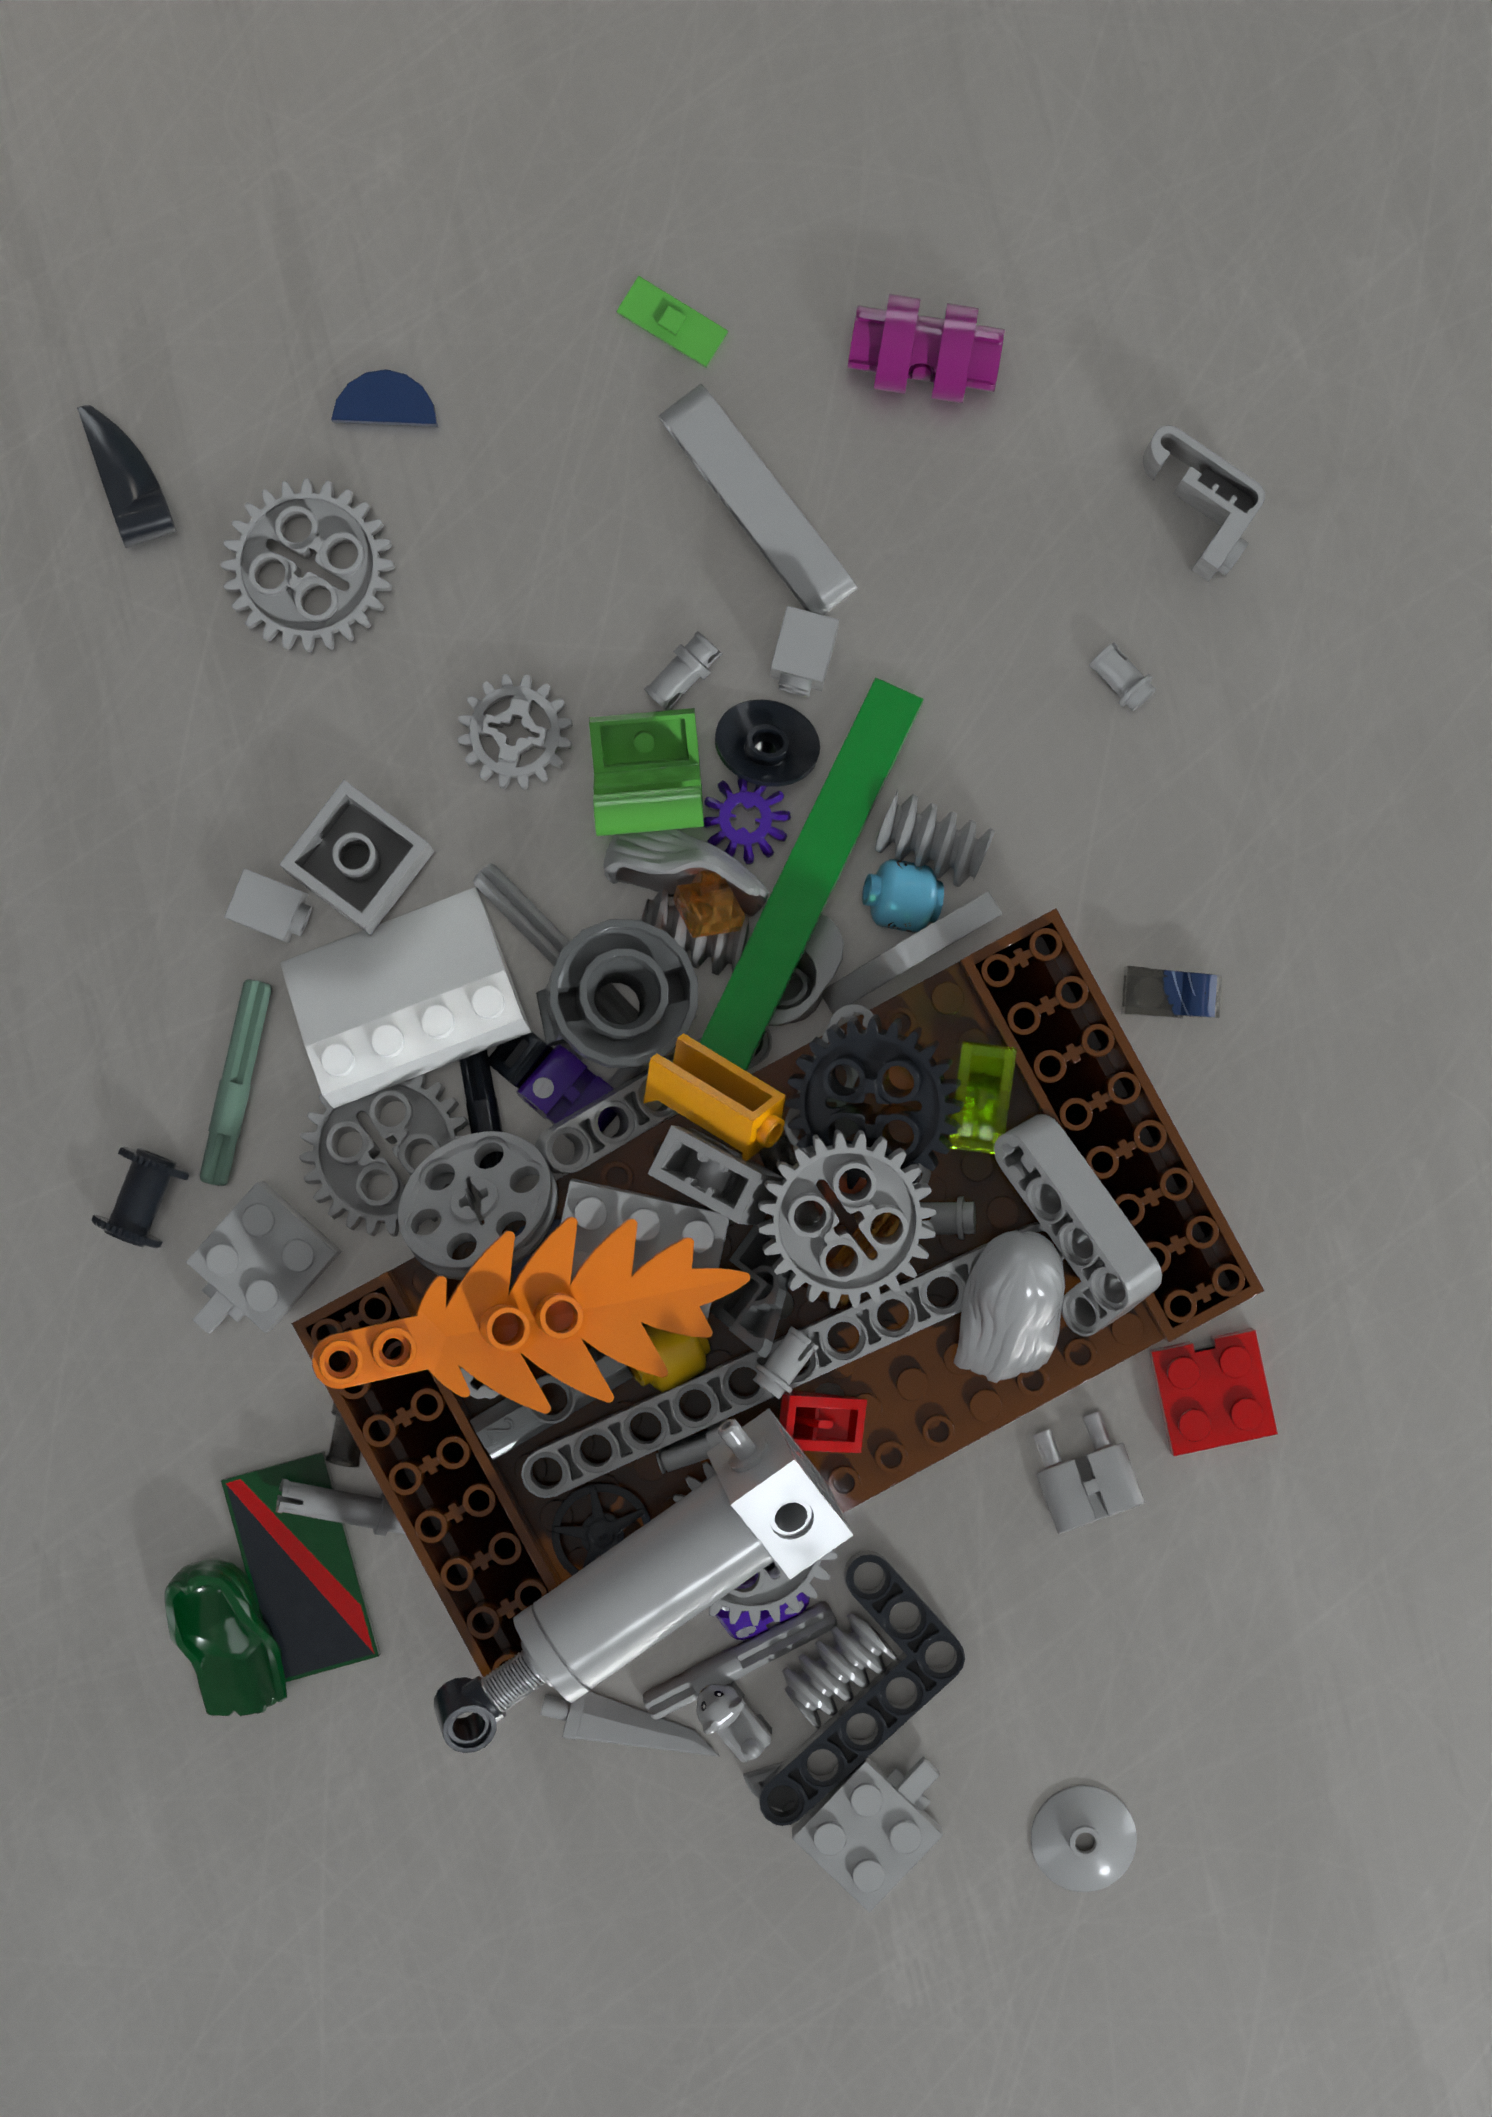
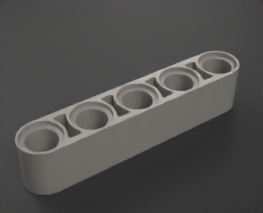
[659,384,858,615]
[535,1028,772,1174]

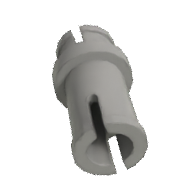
[644,631,722,710]

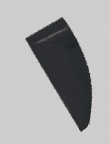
[77,405,176,548]

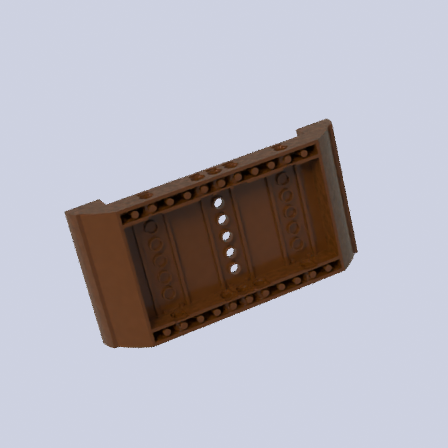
[291,908,1265,1689]

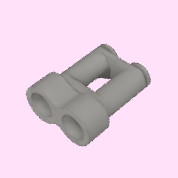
[656,1418,729,1474]

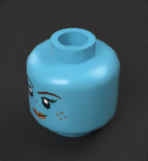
[862,859,944,933]

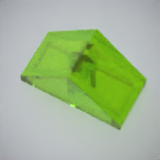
[949,1041,1017,1154]

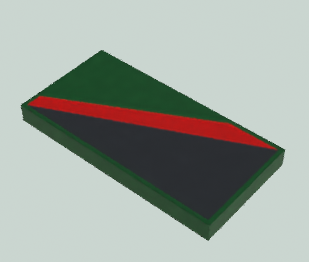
[221,1451,381,1682]

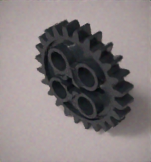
[785,1014,964,1190]

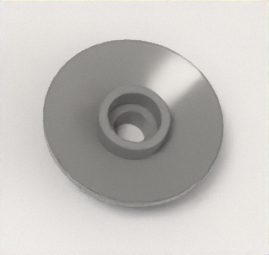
[1031,1785,1137,1892]

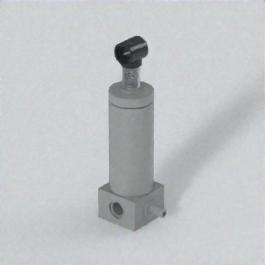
[434,1409,853,1753]

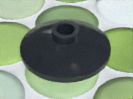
[715,699,820,787]

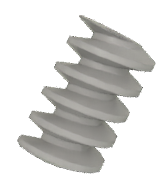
[875,790,995,887]
[640,888,749,976]
[782,1613,899,1729]

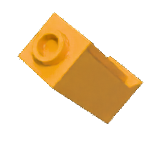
[643,1033,786,1161]

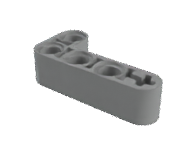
[994,1114,1162,1337]

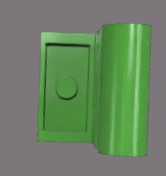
[589,708,704,836]

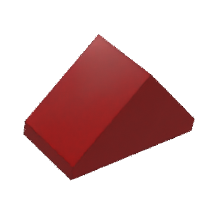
[779,1390,867,1453]

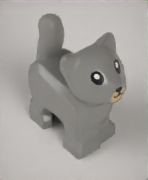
[696,1682,772,1762]

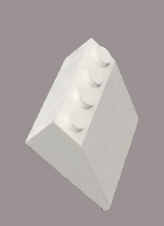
[280,887,531,1108]

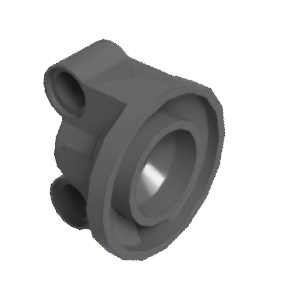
[536,919,698,1068]

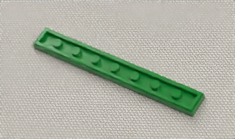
[699,677,923,1071]

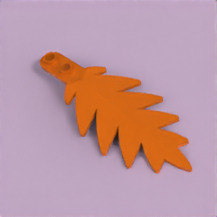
[312,1217,750,1414]

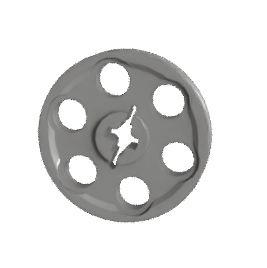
[398,1131,558,1280]

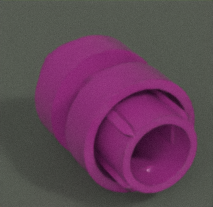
[848,294,1005,404]

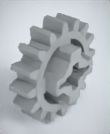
[458,674,573,790]

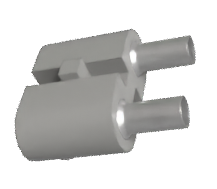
[1033,1411,1145,1534]

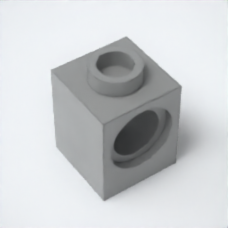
[224,868,312,943]

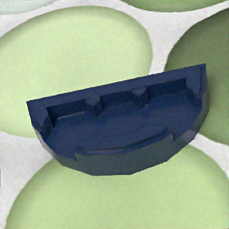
[331,369,438,427]

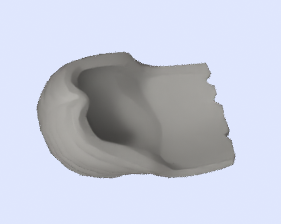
[603,829,769,916]
[953,1230,1065,1383]

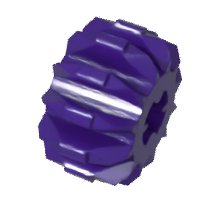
[703,777,791,865]

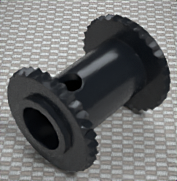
[91,1147,189,1248]

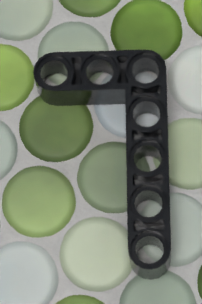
[758,1550,965,1826]

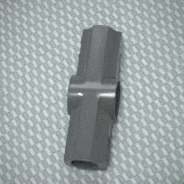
[470,1347,634,1460]

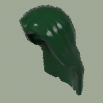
[164,1558,287,1716]

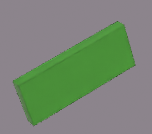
[616,276,728,368]

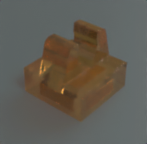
[673,870,745,938]

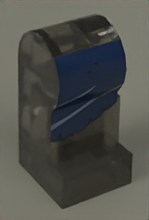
[1121,966,1223,1018]

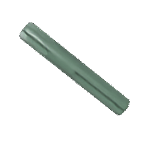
[199,979,272,1186]

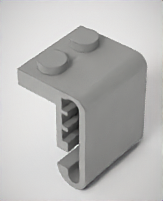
[1143,425,1265,582]

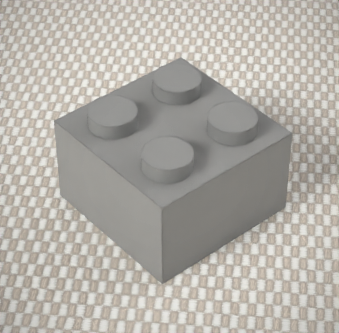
[279,780,434,936]

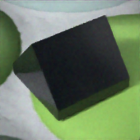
[488,1031,553,1088]

